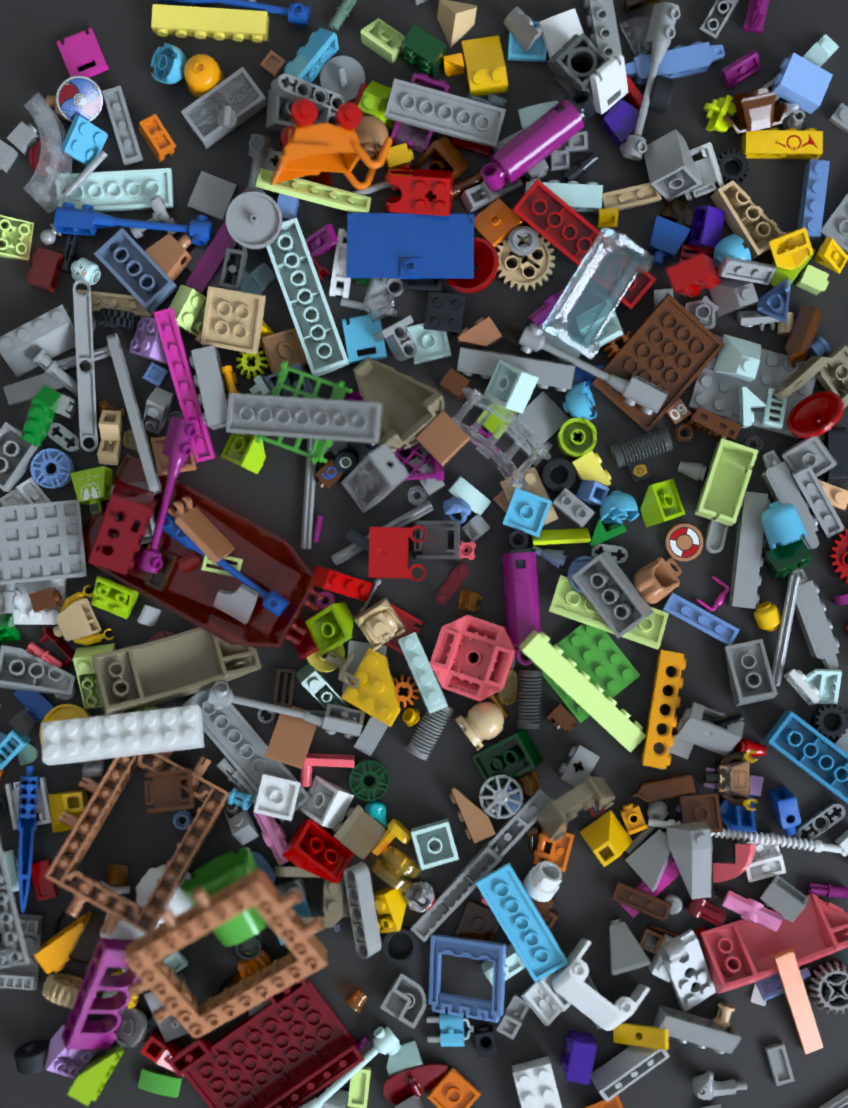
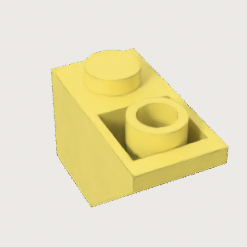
[572,451,612,487]

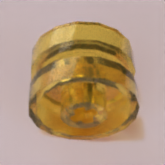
[372,845,421,893]

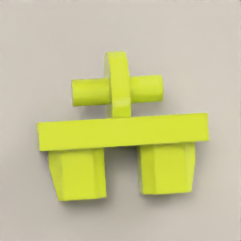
[704,95,736,133]

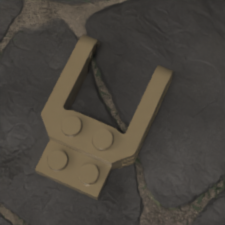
[773,345,848,408]
[275,866,350,928]

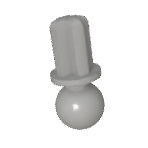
[40,224,62,245]

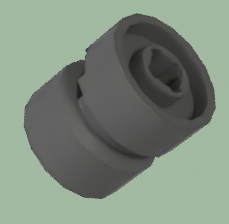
[236,932,262,960]

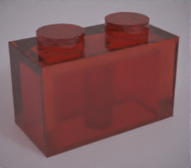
[26,247,62,293]

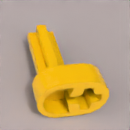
[371,818,412,856]

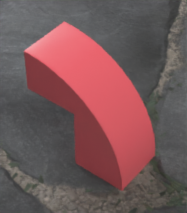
[713,843,756,883]

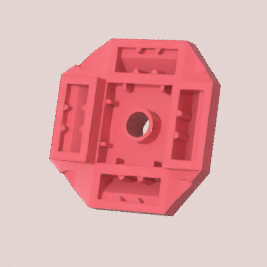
[430,615,516,701]

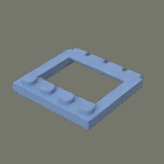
[428,933,506,1023]

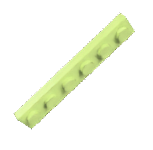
[255,168,371,213]

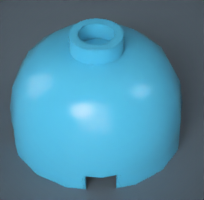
[151,43,187,85]
[713,234,751,269]
[563,382,597,420]
[600,490,639,525]

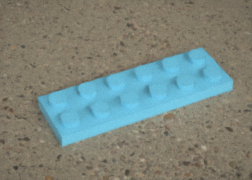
[475,863,569,982]

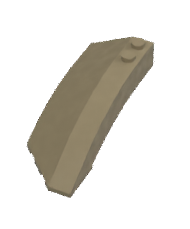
[92,623,262,716]

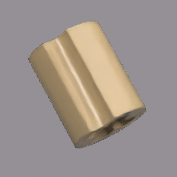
[777,312,794,335]

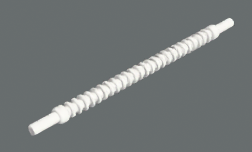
[648,818,842,853]

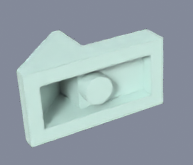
[803,34,839,67]
[738,387,766,428]

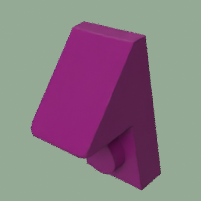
[305,224,338,258]

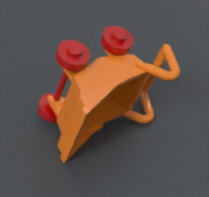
[271,99,392,190]

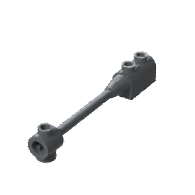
[219,134,270,291]

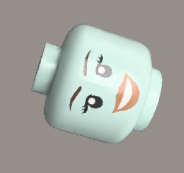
[70,258,101,286]

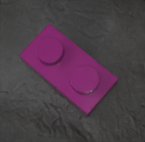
[721,50,761,88]

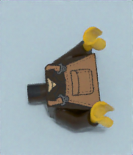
[704,749,758,811]

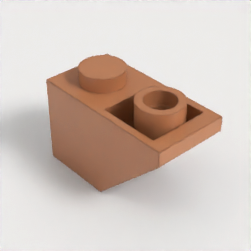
[457,317,502,349]

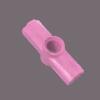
[253,813,289,866]
[722,890,783,932]

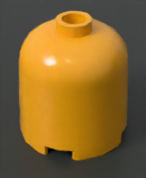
[184,54,225,98]

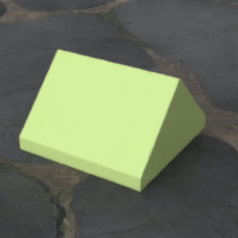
[360,18,405,64]

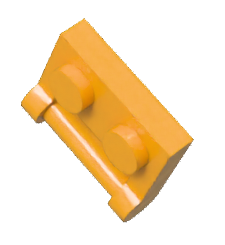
[220,365,241,395]

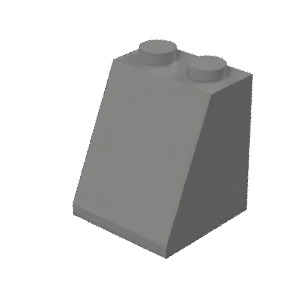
[643,129,702,202]

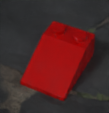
[282,818,354,884]

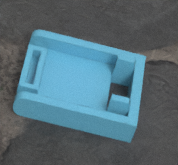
[342,313,387,365]

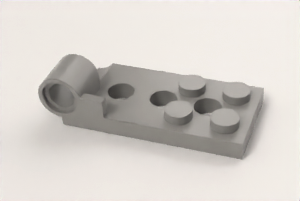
[659,929,716,1012]

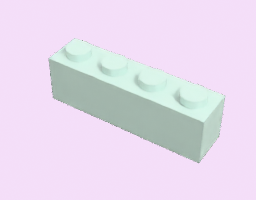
[525,179,603,213]
[398,632,448,714]

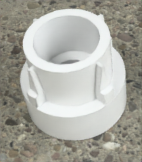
[523,861,562,902]

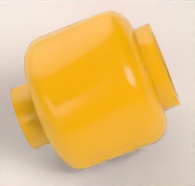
[753,602,782,632]

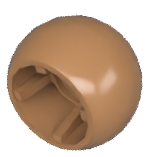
[355,116,389,157]

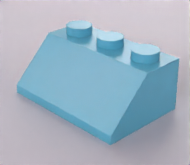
[284,28,339,90]

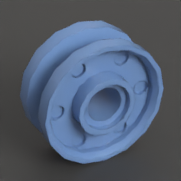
[30,448,74,489]

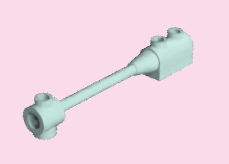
[298,1026,401,1108]

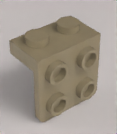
[333,805,386,859]

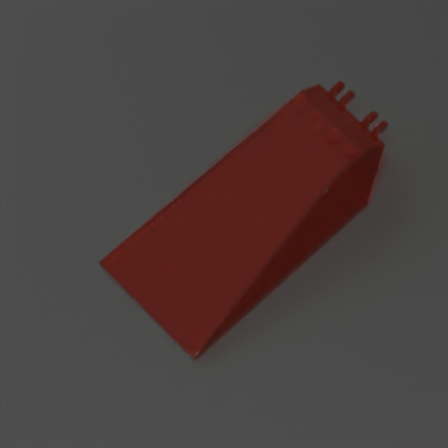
[83,453,325,648]

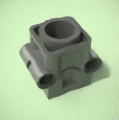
[547,33,610,98]

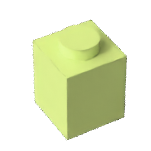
[796,264,829,295]

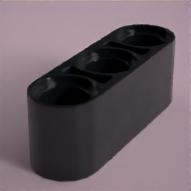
[824,427,848,483]

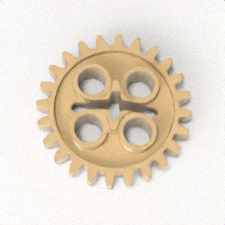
[496,232,556,292]

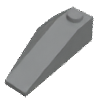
[0,645,75,696]
[666,821,712,899]

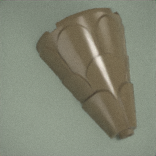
[353,357,444,452]

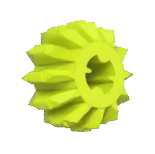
[236,350,268,379]

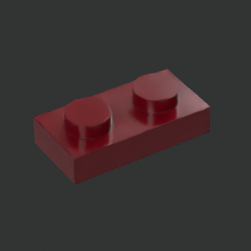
[286,618,319,660]

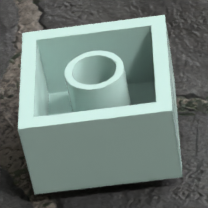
[411,818,459,870]

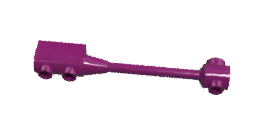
[136,416,197,573]

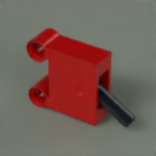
[345,525,427,582]

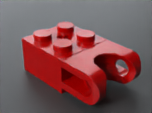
[385,169,453,216]

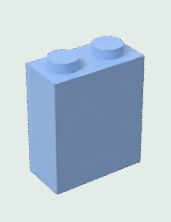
[772,53,833,114]

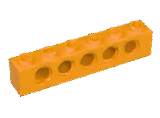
[641,650,686,769]

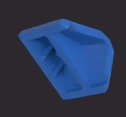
[720,795,757,832]

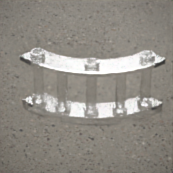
[23,92,72,214]
[451,388,551,489]

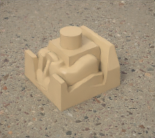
[354,597,407,651]

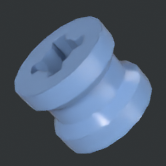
[809,336,831,356]

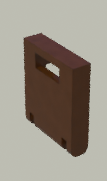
[144,769,195,814]

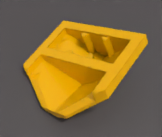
[768,227,813,270]

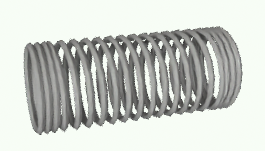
[405,706,454,760]

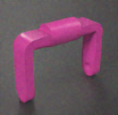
[695,575,729,611]

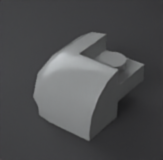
[379,973,427,1029]

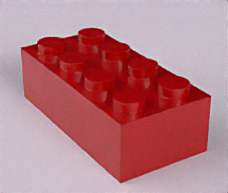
[666,253,722,298]

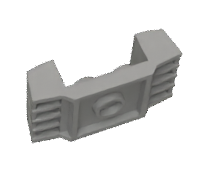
[0,914,43,990]

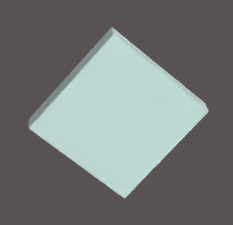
[407,323,452,365]

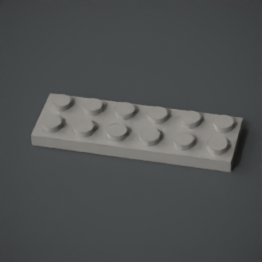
[384,78,506,149]

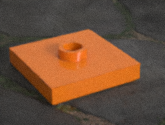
[474,198,523,247]
[427,1066,481,1108]

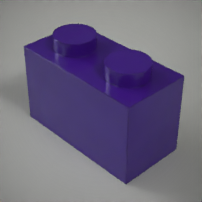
[688,205,725,250]

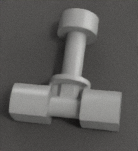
[130,195,177,239]

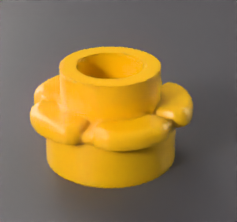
[402,708,420,727]

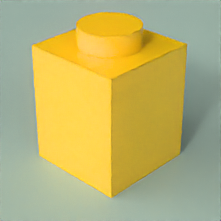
[386,143,414,169]

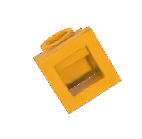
[619,803,647,835]

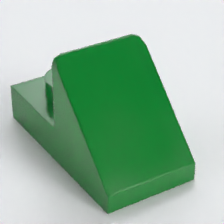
[588,518,627,547]
[0,613,21,644]

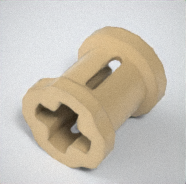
[713,1002,735,1027]

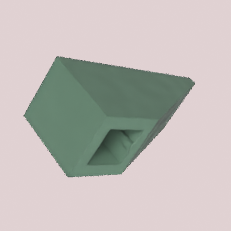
[296,663,350,709]

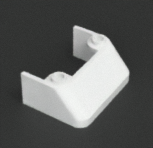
[552,938,650,1031]

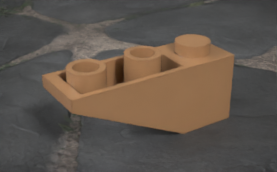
[449,786,496,843]

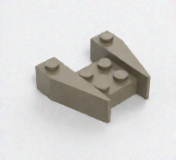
[537,776,615,842]

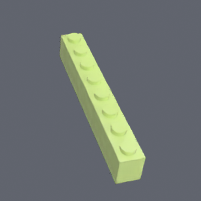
[518,630,646,753]

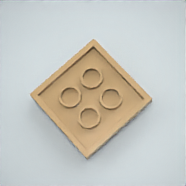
[201,286,266,354]

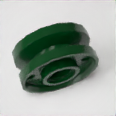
[349,759,389,801]

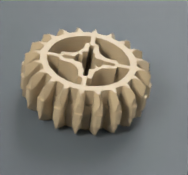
[43,973,96,1009]

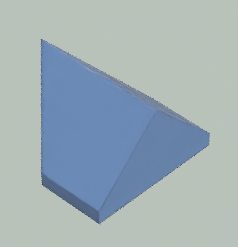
[757,278,791,324]

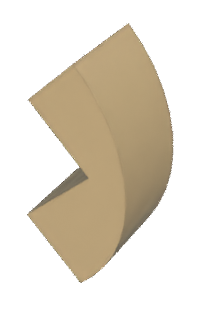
[97,410,122,466]

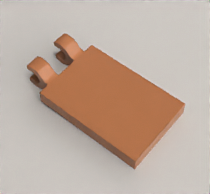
[167,496,236,564]

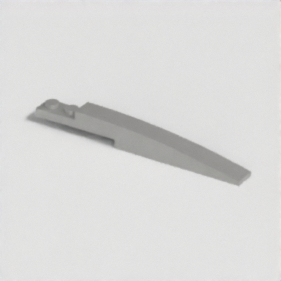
[410,788,554,942]

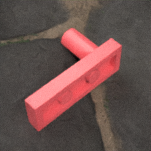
[300,753,355,787]

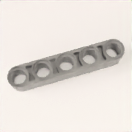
[343,862,382,959]

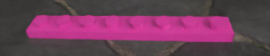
[154,308,216,463]

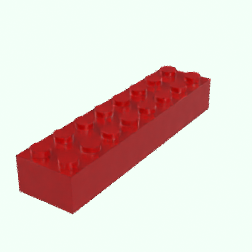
[512,179,656,310]

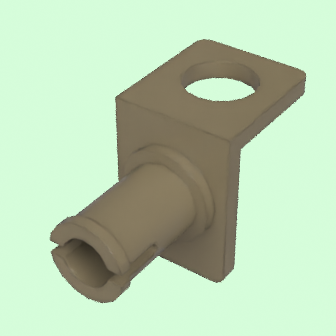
[325,651,361,689]

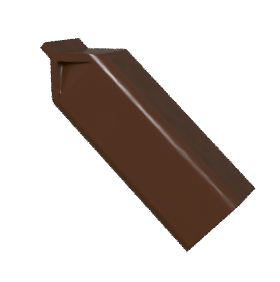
[785,305,822,369]
[630,773,695,803]

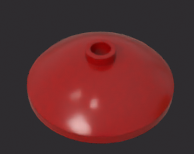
[446,237,499,293]
[787,391,844,438]

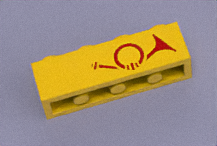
[742,128,823,159]

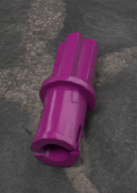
[808,883,848,899]

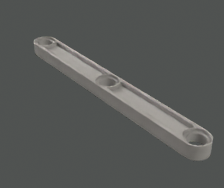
[72,279,98,452]
[106,333,162,495]

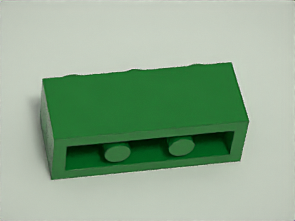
[20,385,62,447]

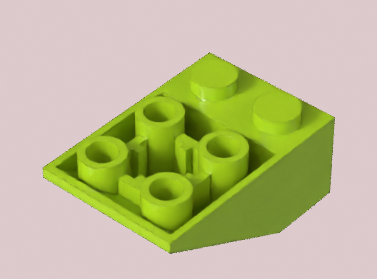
[67,1044,125,1106]

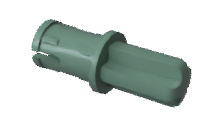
[328,0,357,32]

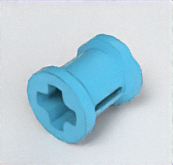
[228,788,253,811]

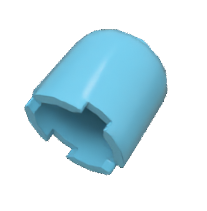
[761,501,808,549]

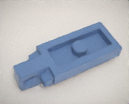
[755,968,811,1001]

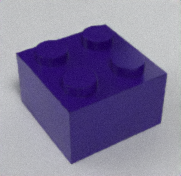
[560,1030,597,1085]

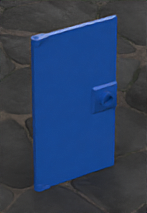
[346,213,475,279]

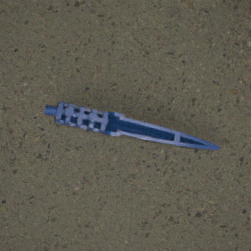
[17,766,38,913]

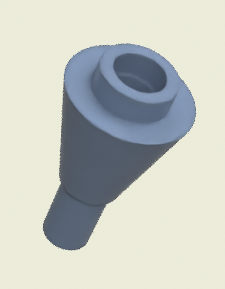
[533,546,567,568]

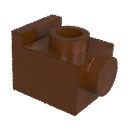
[545,702,576,733]

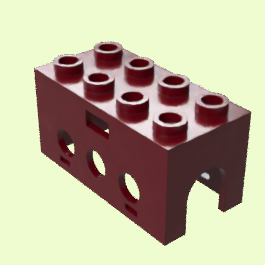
[88,480,156,575]

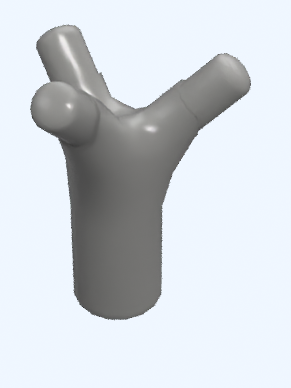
[100,881,130,894]

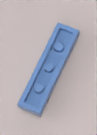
[662,592,740,646]

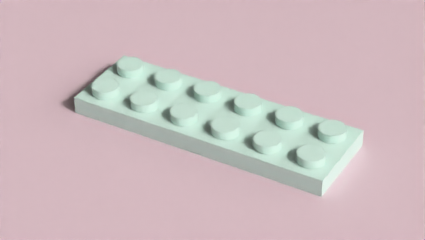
[56,168,174,212]

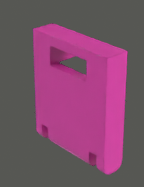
[56,27,109,78]

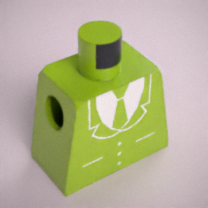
[70,466,112,514]

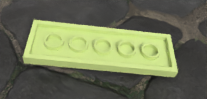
[549,575,669,650]

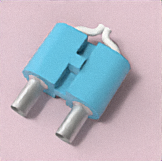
[427,1012,474,1047]

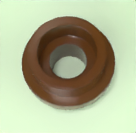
[674,423,694,443]

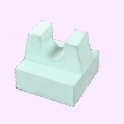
[249,375,273,396]

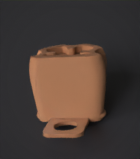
[632,557,682,604]

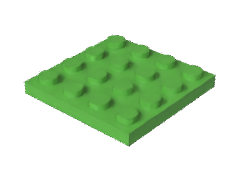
[533,623,641,723]

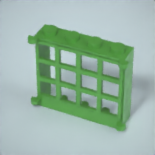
[255,361,352,464]

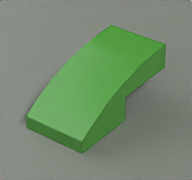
[138,1067,182,1098]

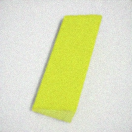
[531,528,591,545]

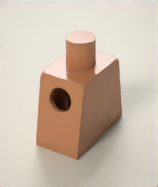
[145,233,192,282]

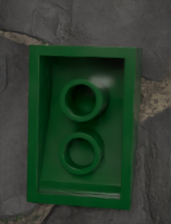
[471,728,544,789]

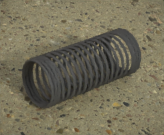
[610,427,673,468]
[516,669,543,729]

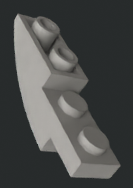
[699,0,739,39]

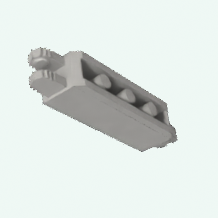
[761,450,819,549]
[791,569,840,669]

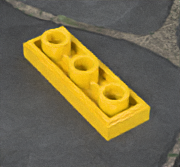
[613,1022,669,1050]

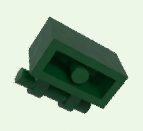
[764,537,812,579]

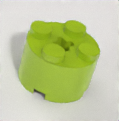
[557,418,597,458]

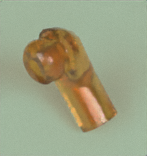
[98,400,126,417]

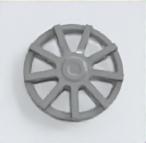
[479,775,523,819]

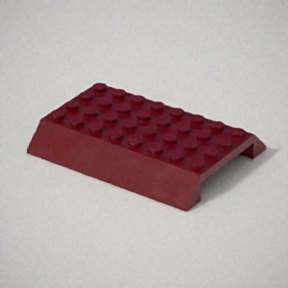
[167,976,364,1108]

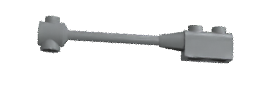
[620,2,680,161]
[519,323,668,415]
[208,681,365,739]

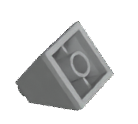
[609,919,651,976]

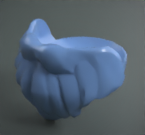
[443,496,471,524]

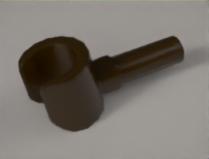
[527,824,538,852]

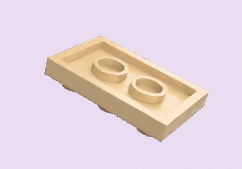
[500,466,558,525]

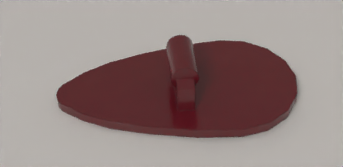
[382,1063,448,1105]

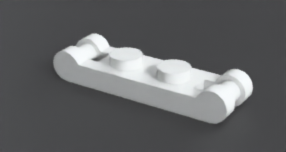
[329,228,351,298]

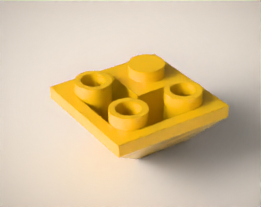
[48,789,89,833]
[580,810,633,867]
[373,886,407,934]

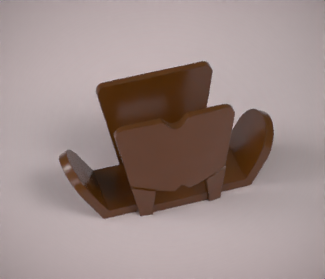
[723,88,787,134]

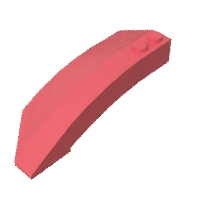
[700,893,848,994]

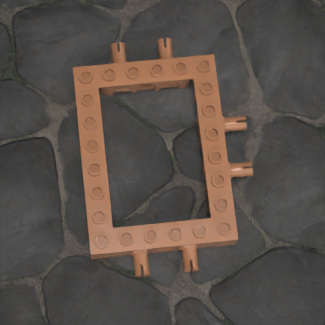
[45,751,230,937]
[124,868,327,1040]

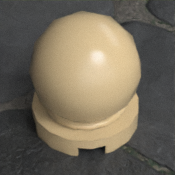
[455,702,504,751]

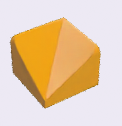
[443,53,465,77]

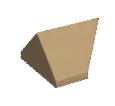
[437,0,477,48]

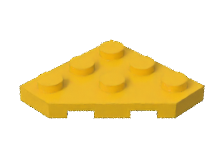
[341,647,401,727]

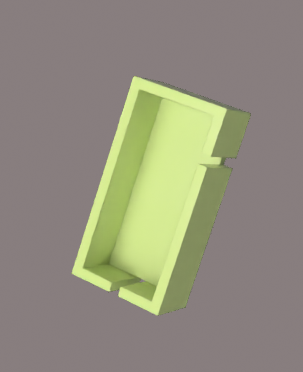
[694,438,759,526]

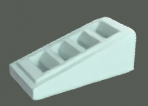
[760,388,787,430]

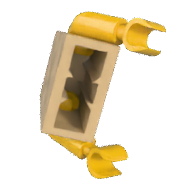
[53,585,114,646]

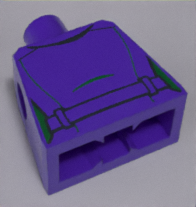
[601,99,647,148]

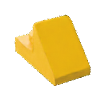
[814,237,848,274]

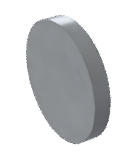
[226,191,282,249]

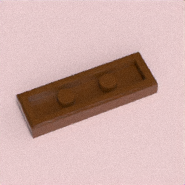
[611,881,673,923]

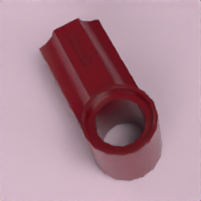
[685,898,727,927]

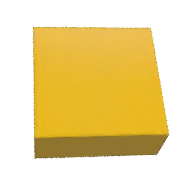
[597,208,619,228]

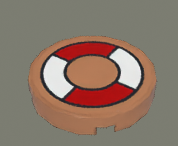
[665,524,703,561]

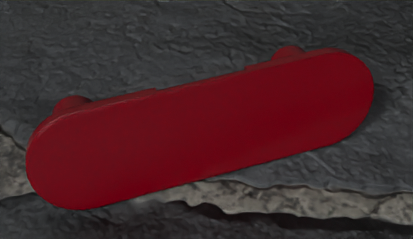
[435,564,469,605]
[39,626,75,667]

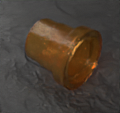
[345,988,368,1013]

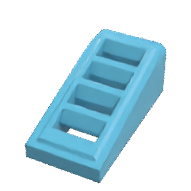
[0,727,31,770]

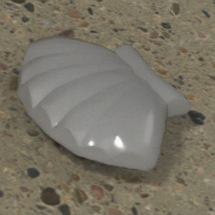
[685,296,720,330]

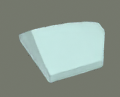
[805,669,842,704]
[386,1040,424,1077]

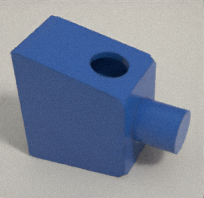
[647,215,691,266]
[767,786,801,836]

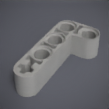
[271,73,346,127]

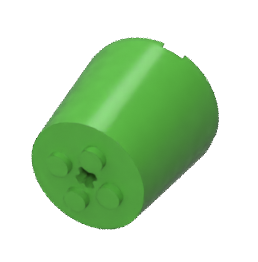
[180,847,269,946]

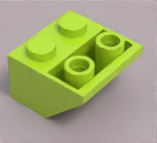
[91,576,139,619]

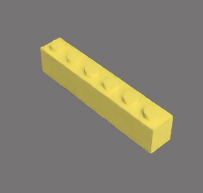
[151,4,269,43]

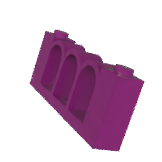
[61,938,139,1050]

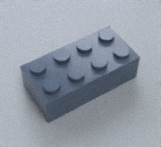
[94,228,178,314]

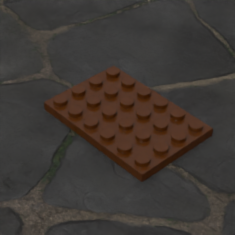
[591,294,725,433]

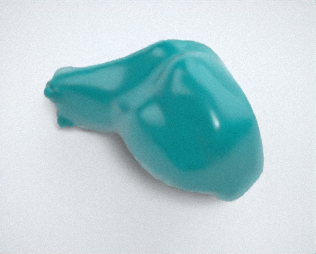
[365,801,388,827]

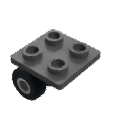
[325,440,360,473]

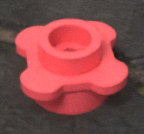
[460,541,476,560]

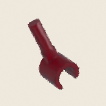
[312,257,332,282]

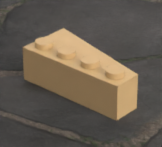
[711,181,786,261]

